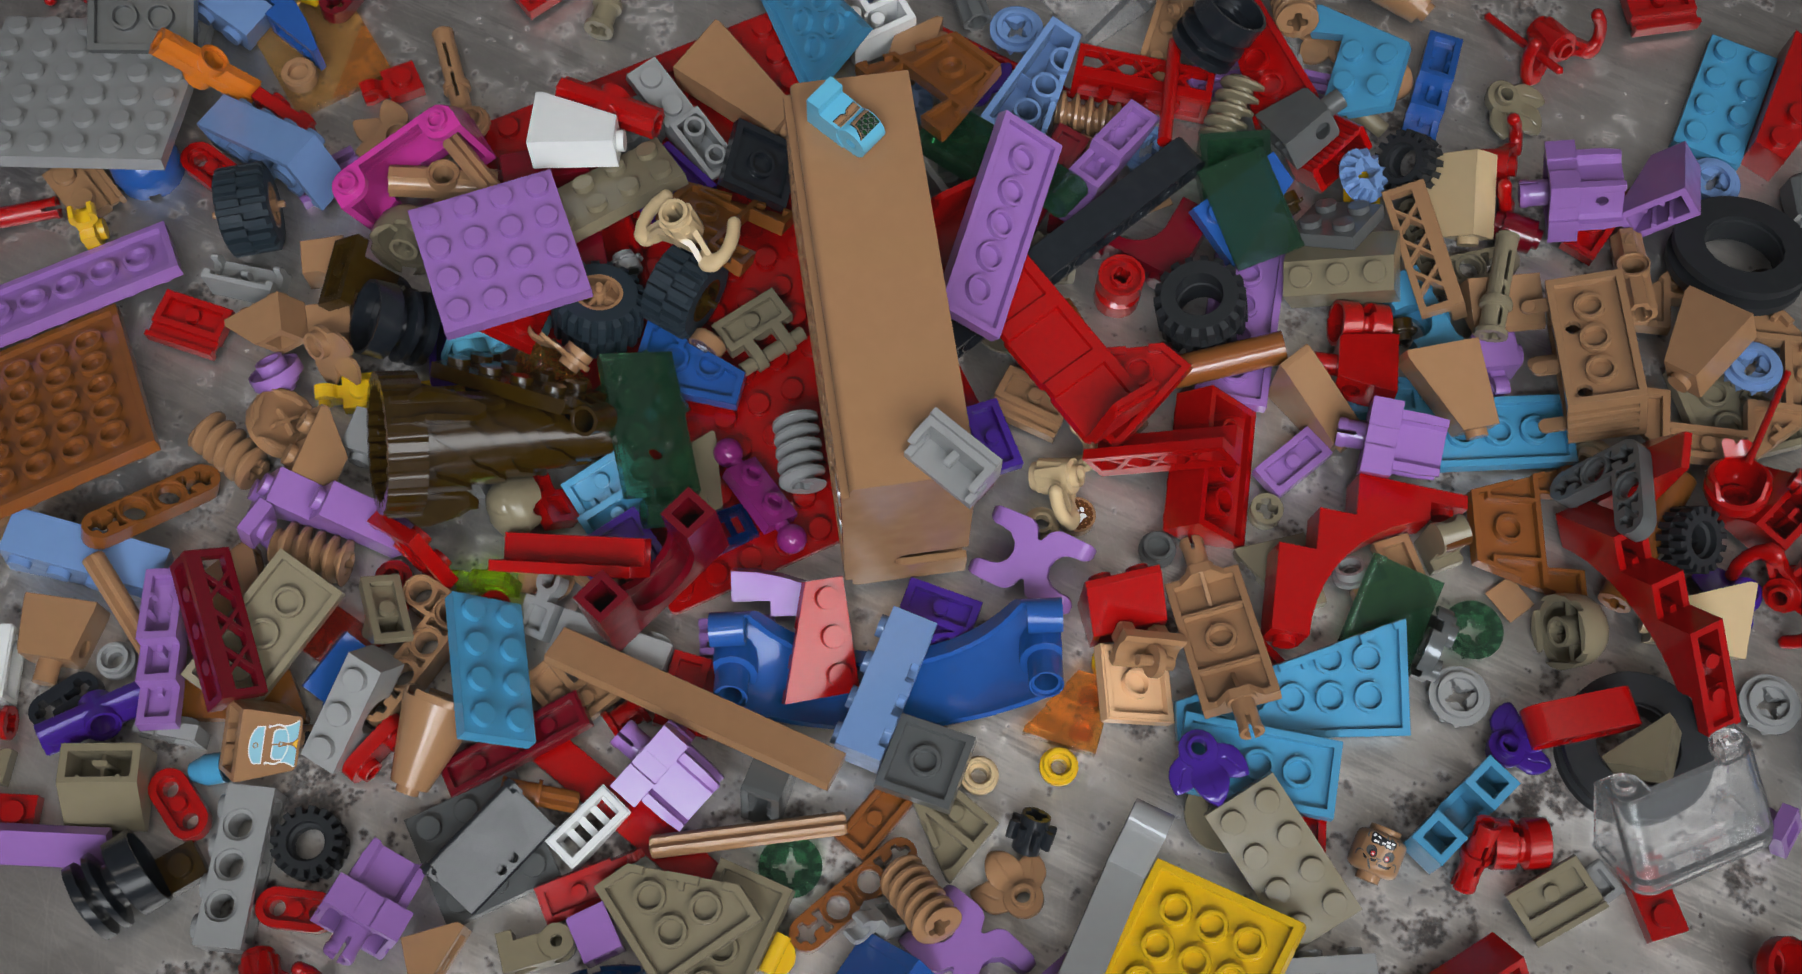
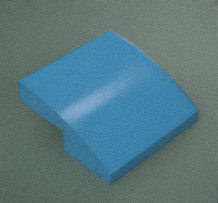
[561,444,660,535]

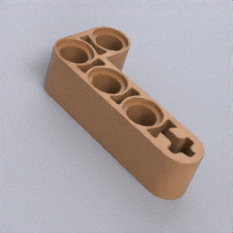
[366,574,452,729]

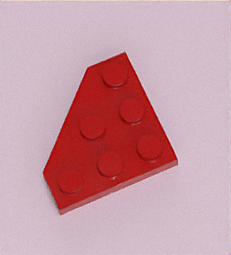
[1103,342,1192,447]

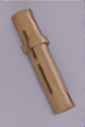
[432,26,472,108]

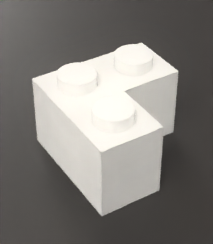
[844,0,916,66]

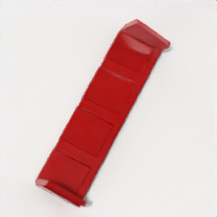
[931,176,1161,445]

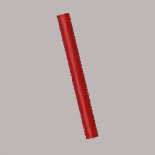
[1157,37,1181,147]

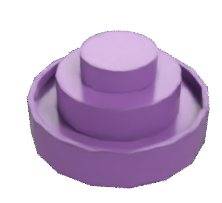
[248,352,304,394]

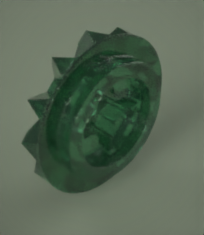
[1448,601,1504,661]
[758,840,823,899]

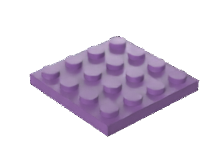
[408,169,593,341]

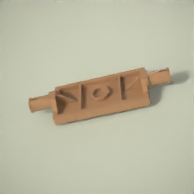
[1164,535,1282,740]

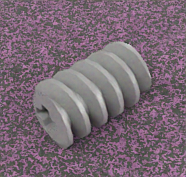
[772,409,827,494]

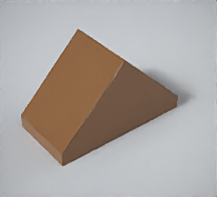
[400,921,472,974]

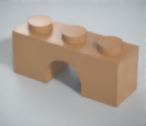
[300,235,358,343]

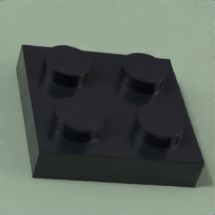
[717,118,790,212]

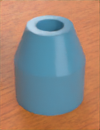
[188,752,231,786]

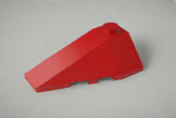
[1590,431,1693,510]

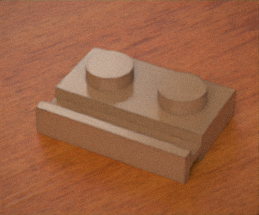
[42,168,127,218]
[993,364,1065,444]

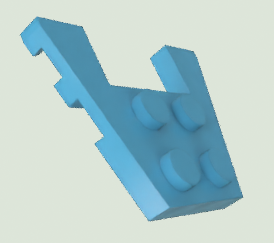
[1310,4,1412,119]

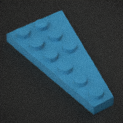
[761,0,873,83]
[1174,618,1411,741]

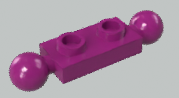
[713,438,807,554]

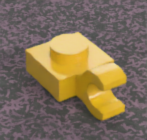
[66,201,110,250]
[314,372,372,414]

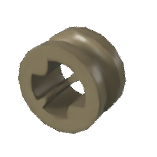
[1247,493,1284,530]

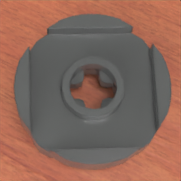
[1408,605,1459,683]

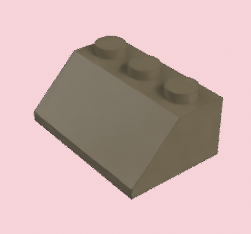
[1283,230,1400,308]

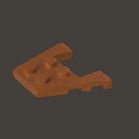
[855,31,1002,142]
[655,181,794,277]
[1465,465,1588,597]

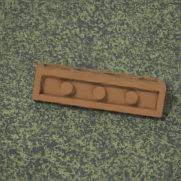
[1381,178,1467,321]

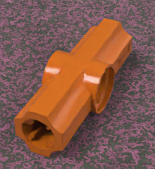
[149,27,261,103]

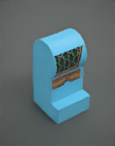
[806,76,885,157]

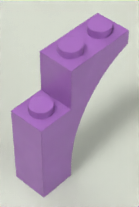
[247,466,414,558]

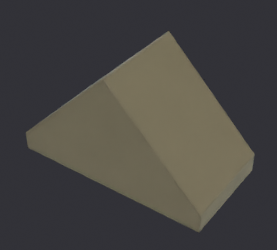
[1601,712,1682,785]

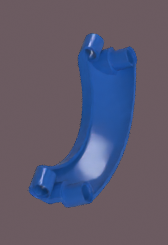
[708,597,1064,730]

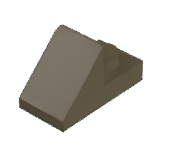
[359,574,414,645]

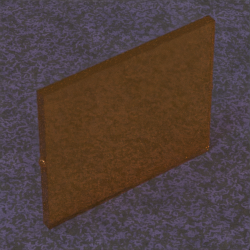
[257,1,391,115]

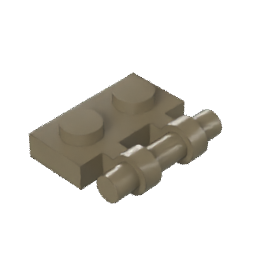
[711,288,807,377]

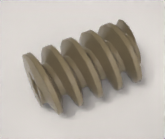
[1198,74,1265,153]

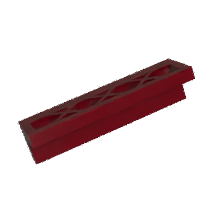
[169,547,268,713]

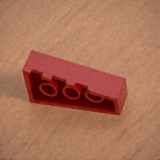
[1741,30,1802,182]

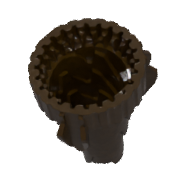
[366,370,614,529]

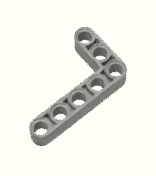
[1057,798,1175,974]

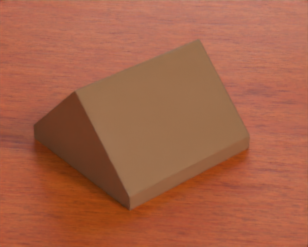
[1459,272,1546,335]

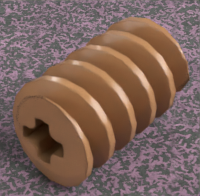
[1270,0,1319,38]
[1052,90,1122,137]
[187,411,270,490]
[267,521,355,588]
[880,855,962,944]

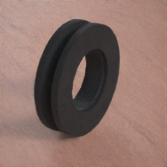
[1664,196,1802,316]
[1553,671,1714,825]

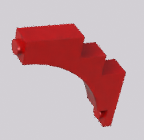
[1260,473,1468,649]
[1555,501,1741,737]

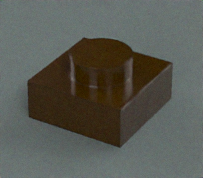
[155,840,209,897]

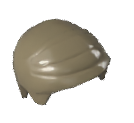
[485,476,542,536]

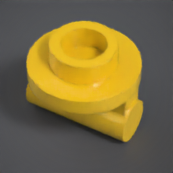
[758,932,796,974]

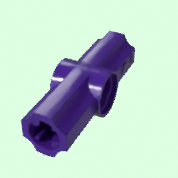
[33,681,140,756]

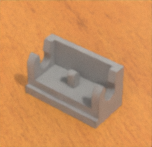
[201,253,293,303]
[904,407,1003,509]

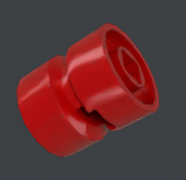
[1093,254,1145,318]
[1326,300,1393,346]
[1487,817,1553,870]

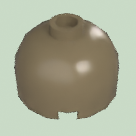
[369,204,426,275]
[1531,592,1609,671]

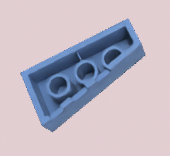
[973,16,1082,145]

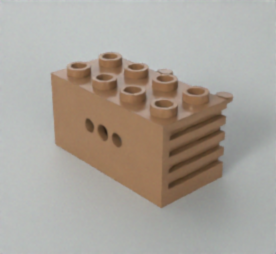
[1521,269,1649,444]

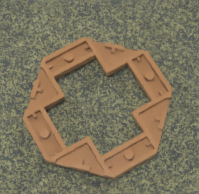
[1634,271,1802,466]

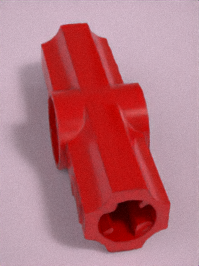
[555,76,665,139]

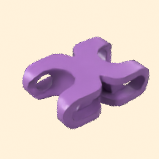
[968,505,1097,614]
[898,885,1036,974]

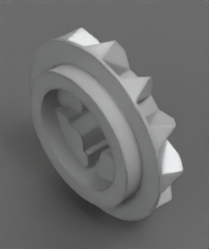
[1426,666,1491,728]
[1737,674,1801,736]

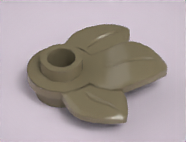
[1484,80,1545,140]

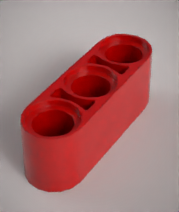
[1519,686,1642,750]

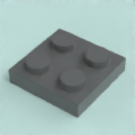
[1287,198,1385,250]
[874,713,977,814]

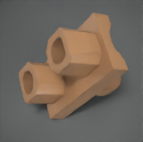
[1109,621,1188,679]

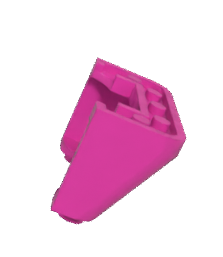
[332,104,497,230]

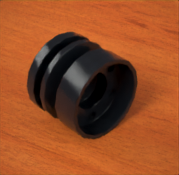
[1172,0,1266,75]
[349,279,441,367]
[61,829,173,940]

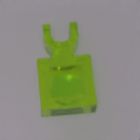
[451,567,522,598]

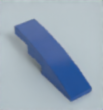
[265,0,327,71]
[1401,30,1463,140]

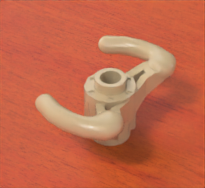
[634,189,741,273]
[1028,426,1098,531]

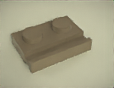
[1504,854,1609,948]

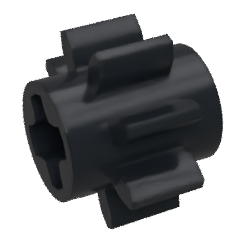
[1005,807,1057,857]

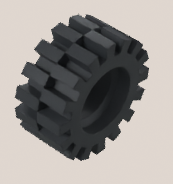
[1375,129,1444,197]
[1656,506,1727,574]
[270,805,350,883]

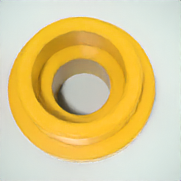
[1039,747,1078,787]

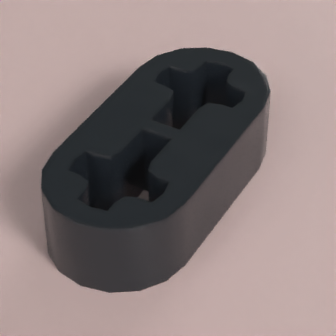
[28,671,106,725]

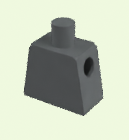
[1255,88,1347,170]
[740,758,796,822]

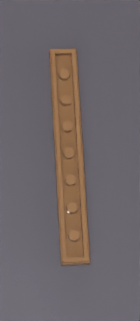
[544,627,846,791]

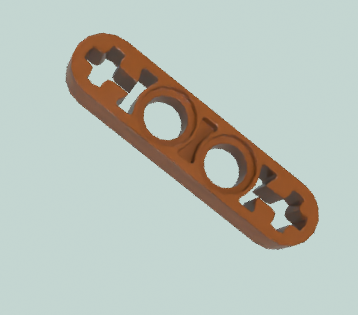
[81,464,221,550]
[789,837,918,954]

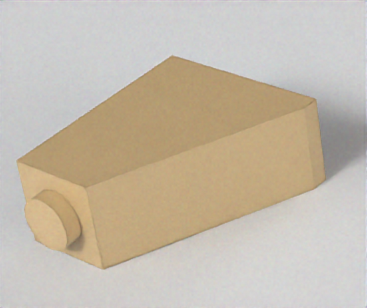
[1427,148,1498,247]
[1637,582,1758,661]

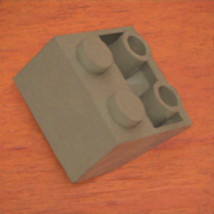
[55,743,158,832]

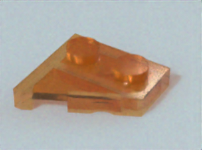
[1022,670,1104,757]

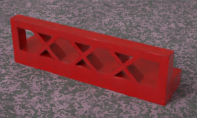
[1069,43,1215,124]
[1082,424,1243,477]
[488,532,652,579]

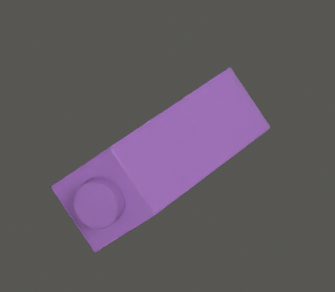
[1622,141,1701,237]

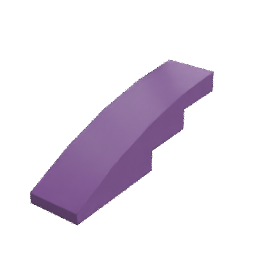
[1043,99,1160,222]
[135,568,187,731]

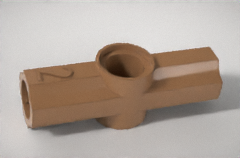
[388,159,499,203]
[1609,228,1658,326]

